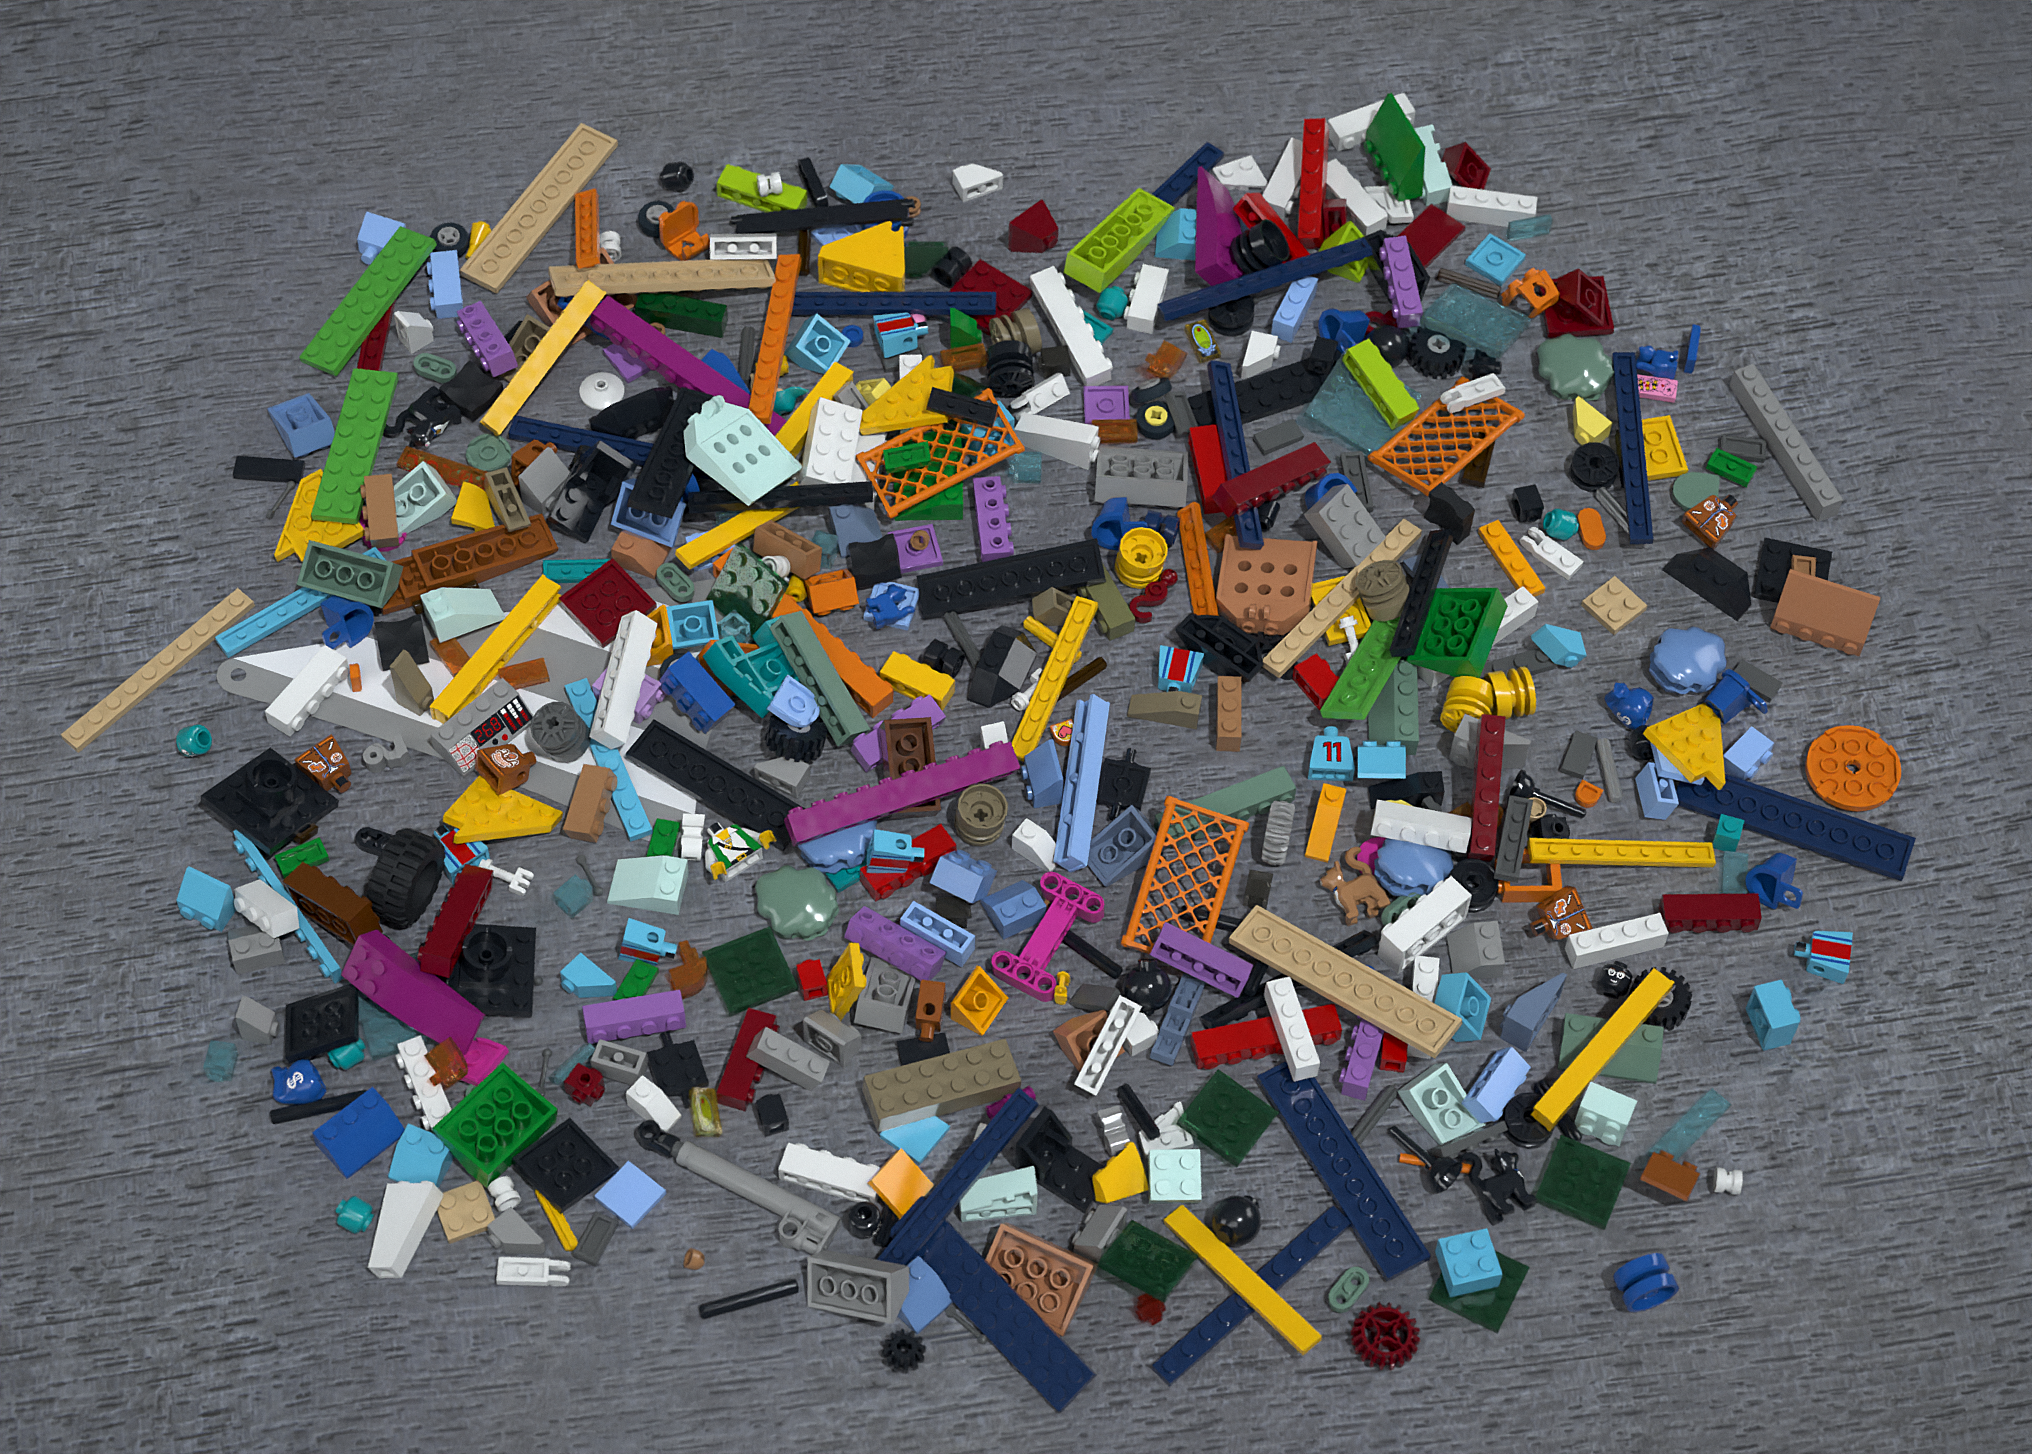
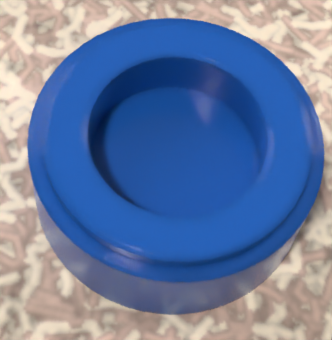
[841,325,864,348]

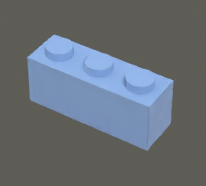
[427,250,463,319]
[1271,276,1318,343]
[900,901,975,967]
[1462,1046,1531,1124]

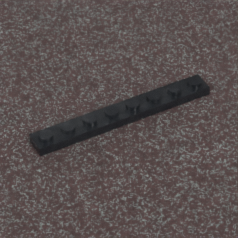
[688,481,873,514]
[1389,529,1454,657]
[1200,930,1379,1029]

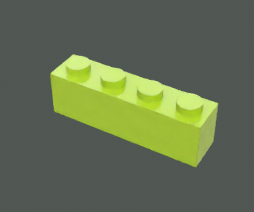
[717,164,807,212]
[1342,339,1420,430]

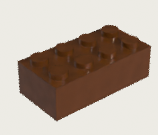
[879,717,941,819]
[282,862,383,946]

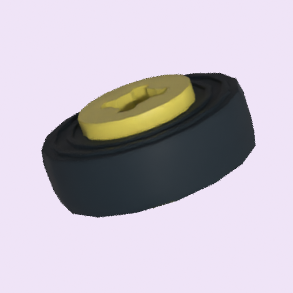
[1136,401,1175,439]

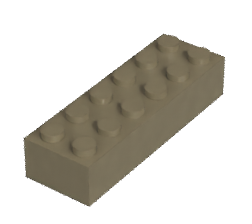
[862,1038,1021,1133]

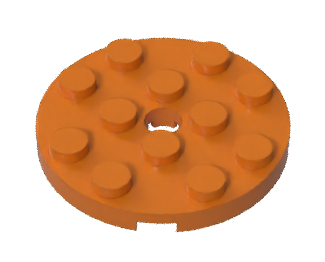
[1805,725,1901,811]

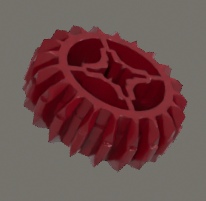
[1350,1302,1420,1371]

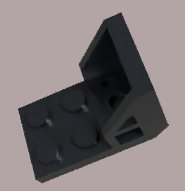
[547,441,638,544]
[1015,1106,1104,1214]

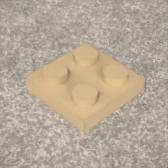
[1581,576,1647,635]
[437,1180,495,1244]

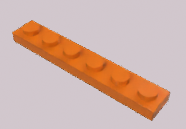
[575,188,600,269]
[1177,502,1219,616]

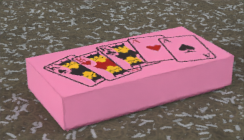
[1637,374,1678,403]

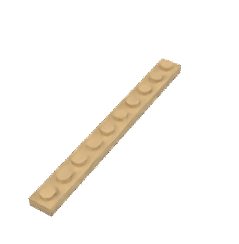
[1263,519,1422,678]
[61,588,255,753]

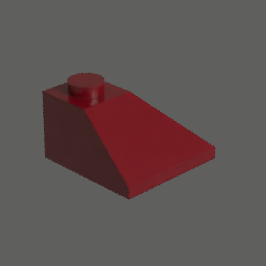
[1441,142,1491,190]
[1008,199,1059,253]
[1557,268,1605,327]

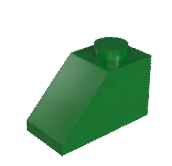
[950,308,982,353]

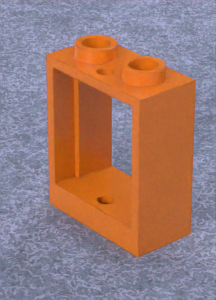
[1494,849,1562,903]

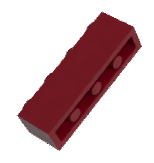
[1659,893,1762,933]
[716,1008,780,1112]

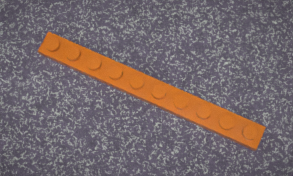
[749,254,802,424]

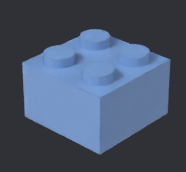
[930,850,997,903]

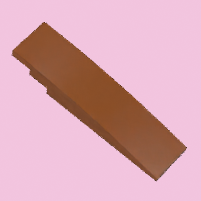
[380,513,558,615]

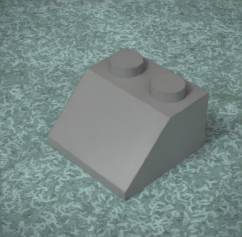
[518,447,570,516]
[1446,921,1505,979]
[228,924,285,975]
[803,1010,862,1068]
[1072,1205,1127,1269]

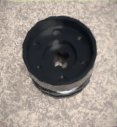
[1231,219,1290,275]
[986,340,1035,399]

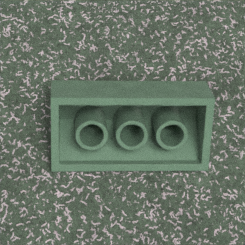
[296,540,403,608]
[1368,660,1419,755]
[1557,1013,1664,1084]

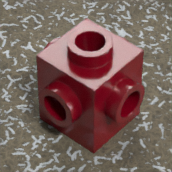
[564,1063,605,1106]

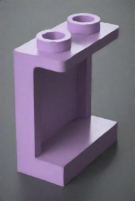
[592,667,667,725]

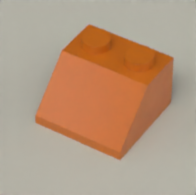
[803,568,859,615]

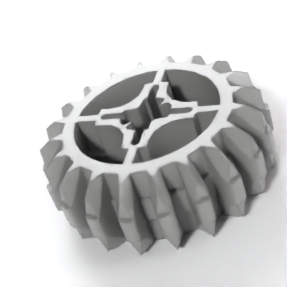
[1261,801,1295,865]

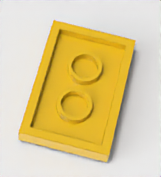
[1642,415,1688,481]
[1311,575,1371,646]
[826,943,866,1021]

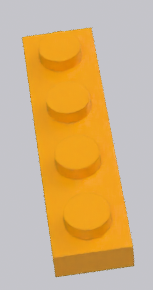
[1478,520,1545,597]

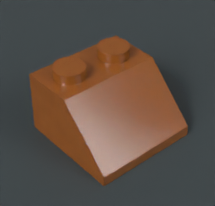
[1640,1150,1701,1201]

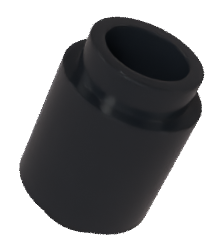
[1257,499,1281,532]

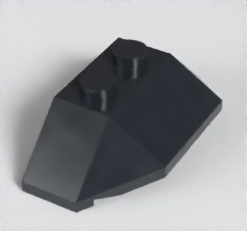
[1362,230,1430,304]
[588,386,674,440]
[1663,547,1751,622]
[1175,613,1264,682]
[967,625,1037,708]

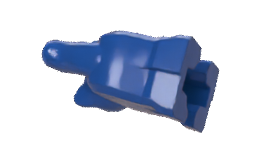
[1636,345,1678,380]
[865,584,915,630]

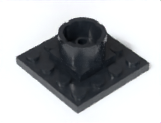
[200,747,339,856]
[435,924,536,1017]

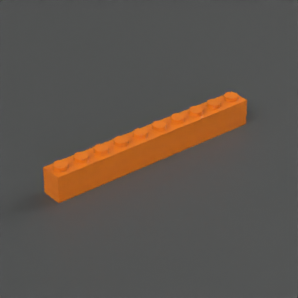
[713,547,894,718]

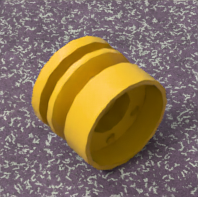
[1114,527,1168,589]
[1483,666,1536,720]
[1440,676,1496,733]

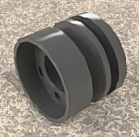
[530,701,591,763]

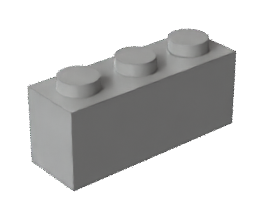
[746,1027,830,1091]

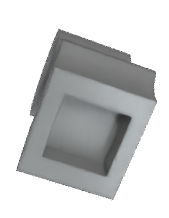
[363,732,411,773]
[1096,1105,1129,1157]

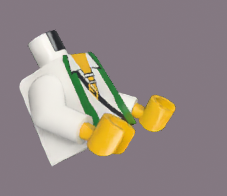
[705,823,777,882]

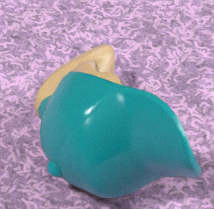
[750,374,809,416]

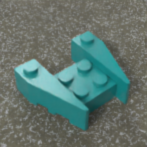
[703,615,802,718]

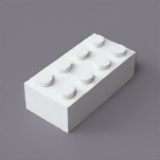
[798,397,863,485]
[1377,876,1472,975]

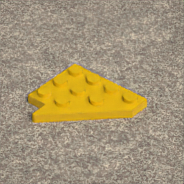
[859,355,954,435]
[274,469,365,563]
[1643,703,1725,790]
[443,775,563,844]

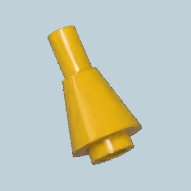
[465,221,492,260]
[784,573,807,602]

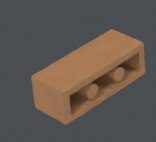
[360,474,400,548]
[753,520,822,579]
[1216,676,1242,752]
[563,764,618,843]

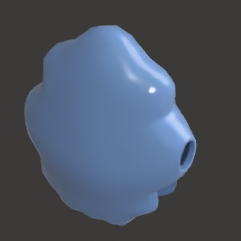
[1649,626,1727,695]
[798,819,877,874]
[1374,838,1454,897]

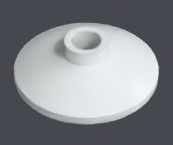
[579,372,624,410]

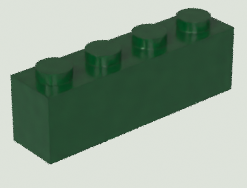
[635,292,728,338]

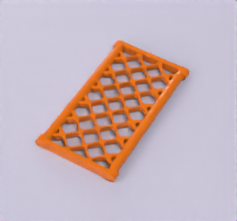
[1368,376,1525,496]
[855,388,1025,519]
[1120,796,1249,954]

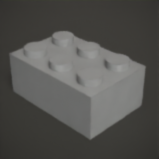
[1304,484,1386,569]

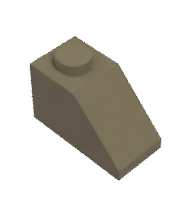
[1032,587,1075,626]

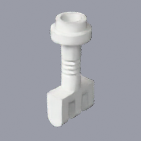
[1339,616,1359,665]
[1011,668,1043,711]
[479,859,534,896]

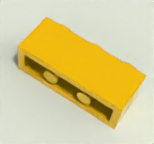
[880,651,955,711]

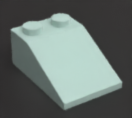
[394,461,457,537]
[420,587,505,643]
[607,855,689,915]
[1397,1063,1485,1145]

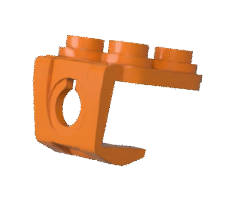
[658,201,710,261]
[1501,267,1559,318]

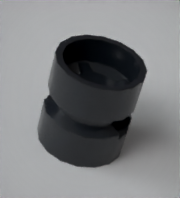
[931,246,972,288]
[922,639,965,679]

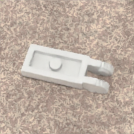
[1010,373,1070,421]
[1440,373,1505,413]
[1520,527,1584,580]
[496,1257,570,1287]

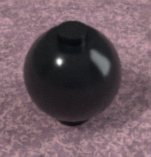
[1365,325,1409,368]
[1123,959,1172,1015]
[1211,1195,1261,1247]

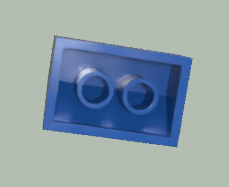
[312,1087,405,1179]

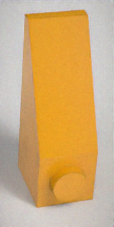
[1305,783,1347,863]

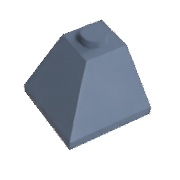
[829,503,882,559]

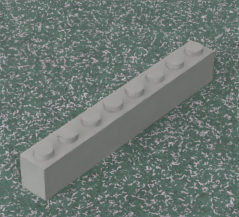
[1730,364,1843,522]

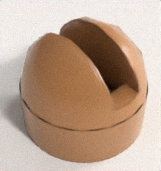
[910,530,930,550]
[684,1248,705,1270]

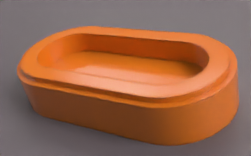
[1577,508,1606,550]

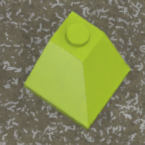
[1318,221,1368,283]

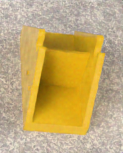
[818,221,905,292]

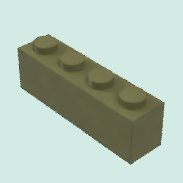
[1077,563,1135,641]

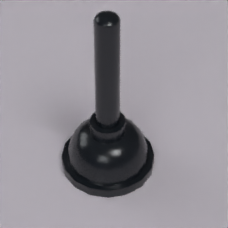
[1507,769,1586,818]
[1389,1126,1463,1193]

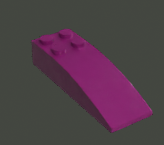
[1195,166,1244,286]
[341,930,485,1055]

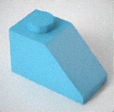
[1531,624,1587,668]
[560,952,617,998]

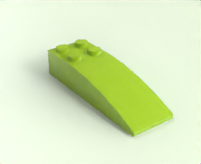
[1064,188,1175,293]

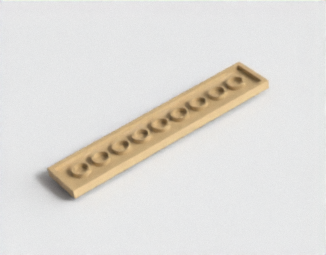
[459,123,618,294]
[548,259,776,297]
[1229,905,1462,1059]

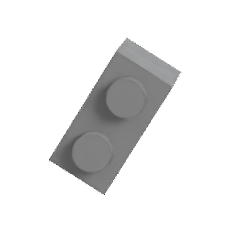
[591,1039,648,1085]

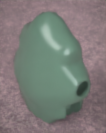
[1537,334,1614,402]
[755,865,839,941]

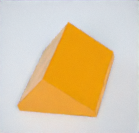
[646,605,674,666]
[950,966,1008,1035]

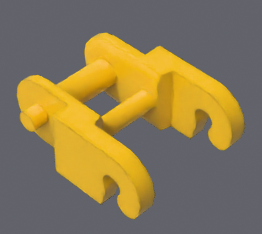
[1054,971,1071,1005]

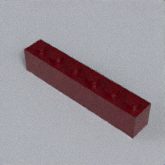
[1212,442,1331,518]
[1467,714,1506,862]
[418,864,494,978]

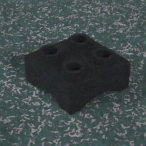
[439,360,504,422]
[1424,482,1475,545]
[849,533,902,588]
[374,614,430,671]

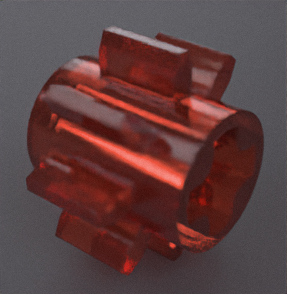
[1134,1292,1166,1326]

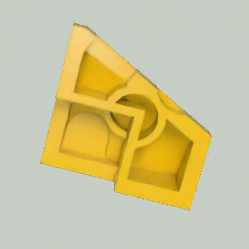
[451,481,495,532]
[1092,1141,1149,1203]

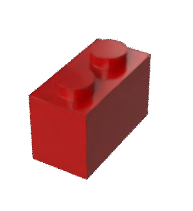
[1293,653,1340,711]

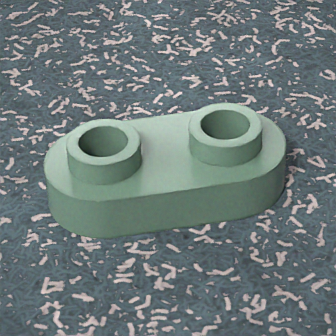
[414,353,457,384]
[657,563,695,602]
[1381,892,1421,926]
[1328,1267,1369,1313]

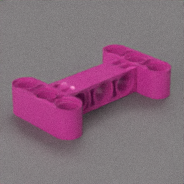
[991,872,1105,1002]

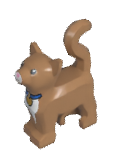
[1320,847,1391,927]

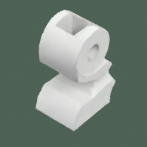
[681,813,705,861]

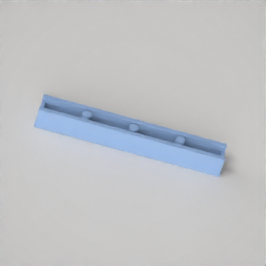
[1053,694,1110,873]

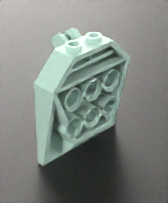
[683,395,803,506]

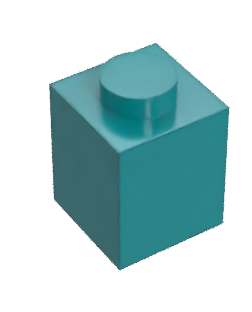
[1712,814,1744,854]

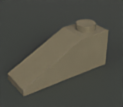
[484,467,531,532]
[390,650,434,716]
[1127,691,1202,729]

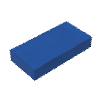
[1684,325,1701,374]

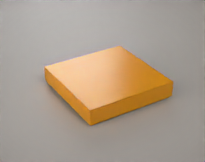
[868,1148,934,1219]

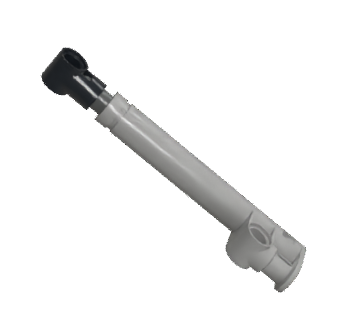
[638,1120,842,1255]

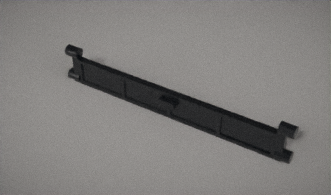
[731,198,914,234]

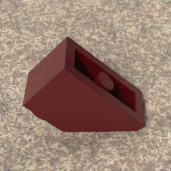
[1323,198,1348,240]

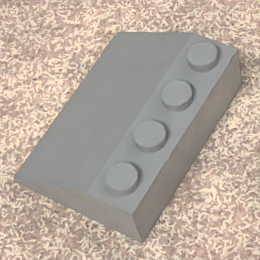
[1095,446,1188,509]

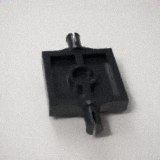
[1096,748,1151,821]
[646,1031,709,1109]

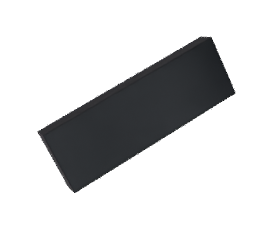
[926,387,998,428]
[233,456,305,484]

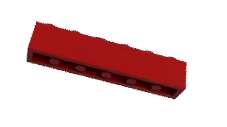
[1298,118,1329,249]
[1190,1004,1342,1069]

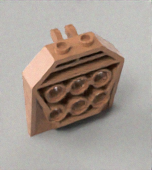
[1216,534,1317,635]

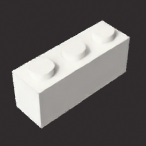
[710,234,777,260]
[1124,264,1169,334]
[234,879,299,938]

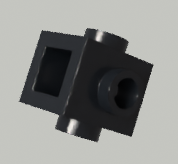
[1469,348,1502,380]
[1530,814,1570,839]

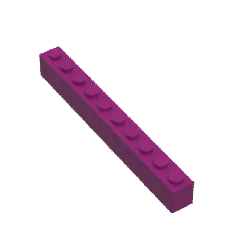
[590,296,787,437]
[784,741,1020,847]

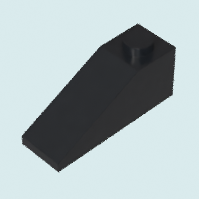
[1368,771,1445,809]

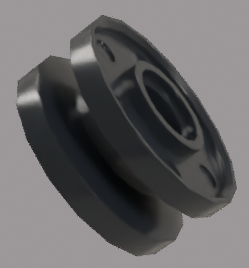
[1208,295,1255,337]
[1570,442,1620,493]
[1448,858,1499,913]
[1502,1092,1556,1149]

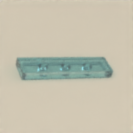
[1647,1089,1731,1162]

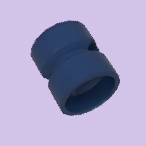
[1144,509,1180,546]

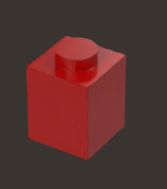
[796,959,828,1001]
[1379,1033,1408,1073]

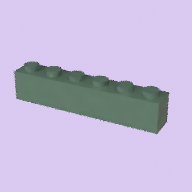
[770,611,870,747]
[1154,766,1296,849]

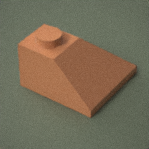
[611,530,672,580]
[1053,1010,1125,1072]

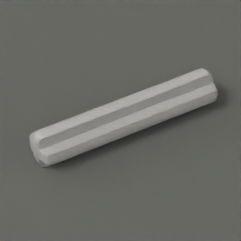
[1596,738,1623,803]

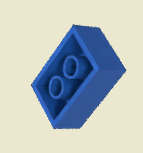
[659,651,735,734]

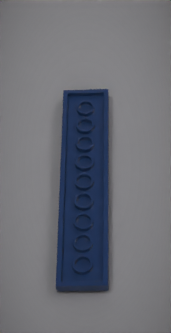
[1676,774,1916,881]
[1257,1061,1431,1282]
[890,1196,1097,1412]

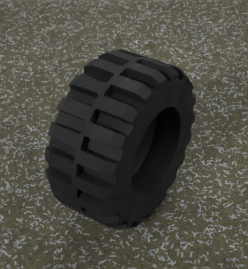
[367,828,446,926]

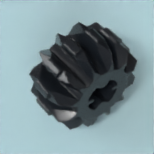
[882,1328,926,1374]

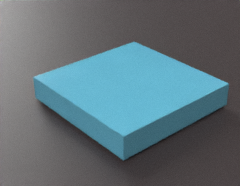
[1465,233,1526,286]
[880,1116,950,1166]

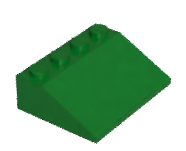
[1363,93,1426,202]
[894,429,963,521]
[1407,588,1508,678]
[432,1062,558,1188]

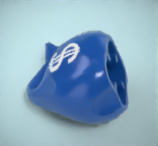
[1604,682,1654,730]
[271,1059,327,1104]

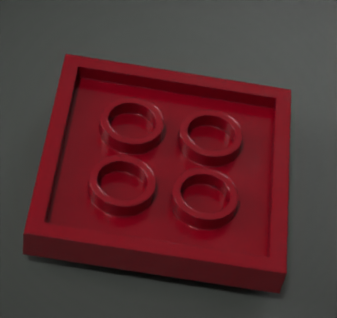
[949,259,1033,337]
[1538,276,1614,338]
[558,558,657,648]

